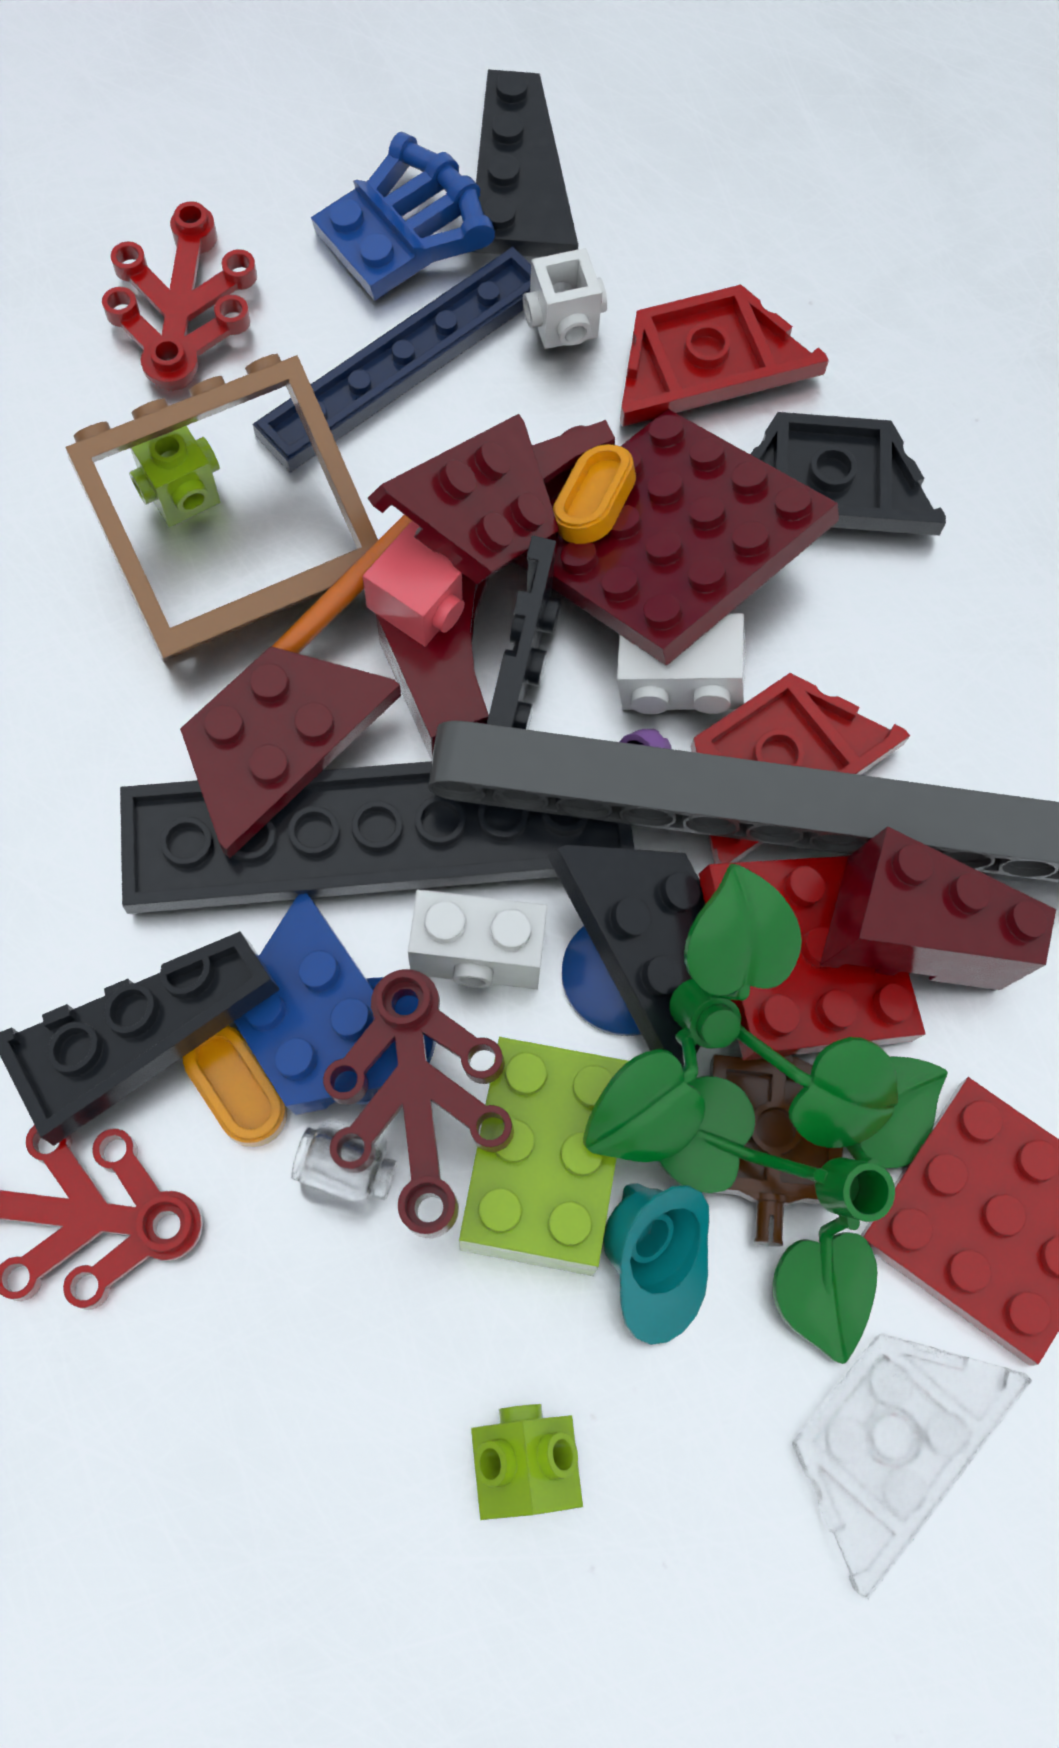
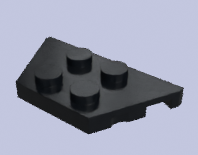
[751,412,946,536]
[547,845,705,1069]

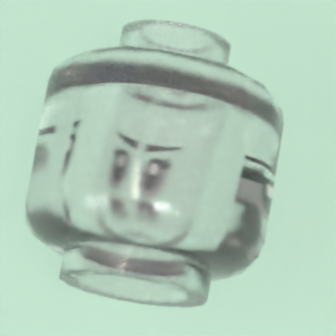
[291,1117,398,1216]

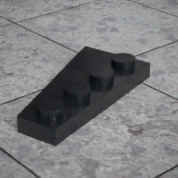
[472,69,579,257]
[0,931,280,1146]

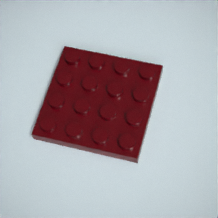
[514,409,839,666]

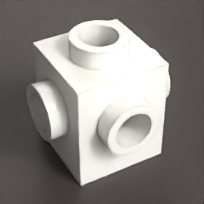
[523,248,607,349]

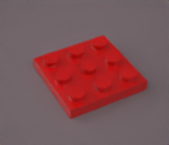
[698,856,926,1061]
[861,1077,1059,1366]

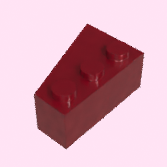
[820,826,1056,990]

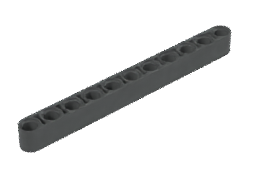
[428,721,1059,882]

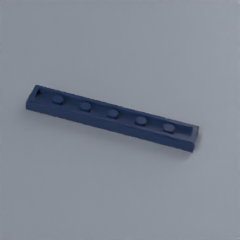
[252,247,531,473]

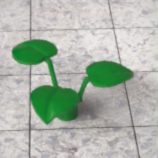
[583,864,898,1162]
[657,1056,948,1364]

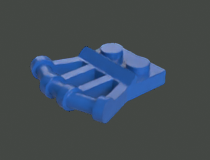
[311,131,495,301]

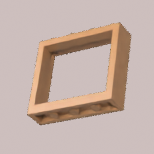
[65,354,378,661]

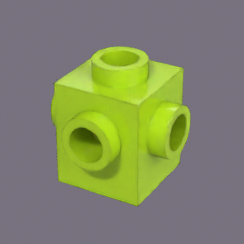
[129,426,221,528]
[471,1404,583,1520]

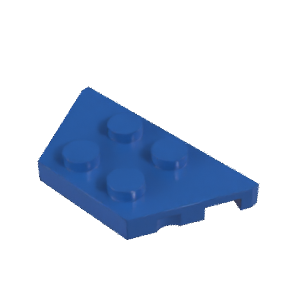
[234,893,398,1115]

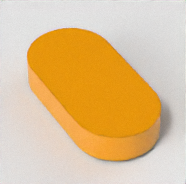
[553,444,636,544]
[183,1025,287,1147]

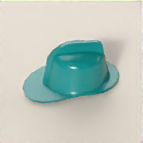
[603,1183,710,1345]

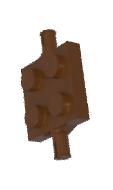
[710,1054,843,1247]

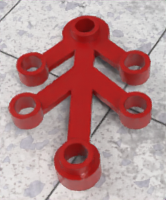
[102,201,257,391]
[0,1125,203,1310]

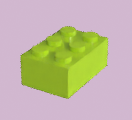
[459,1036,628,1276]

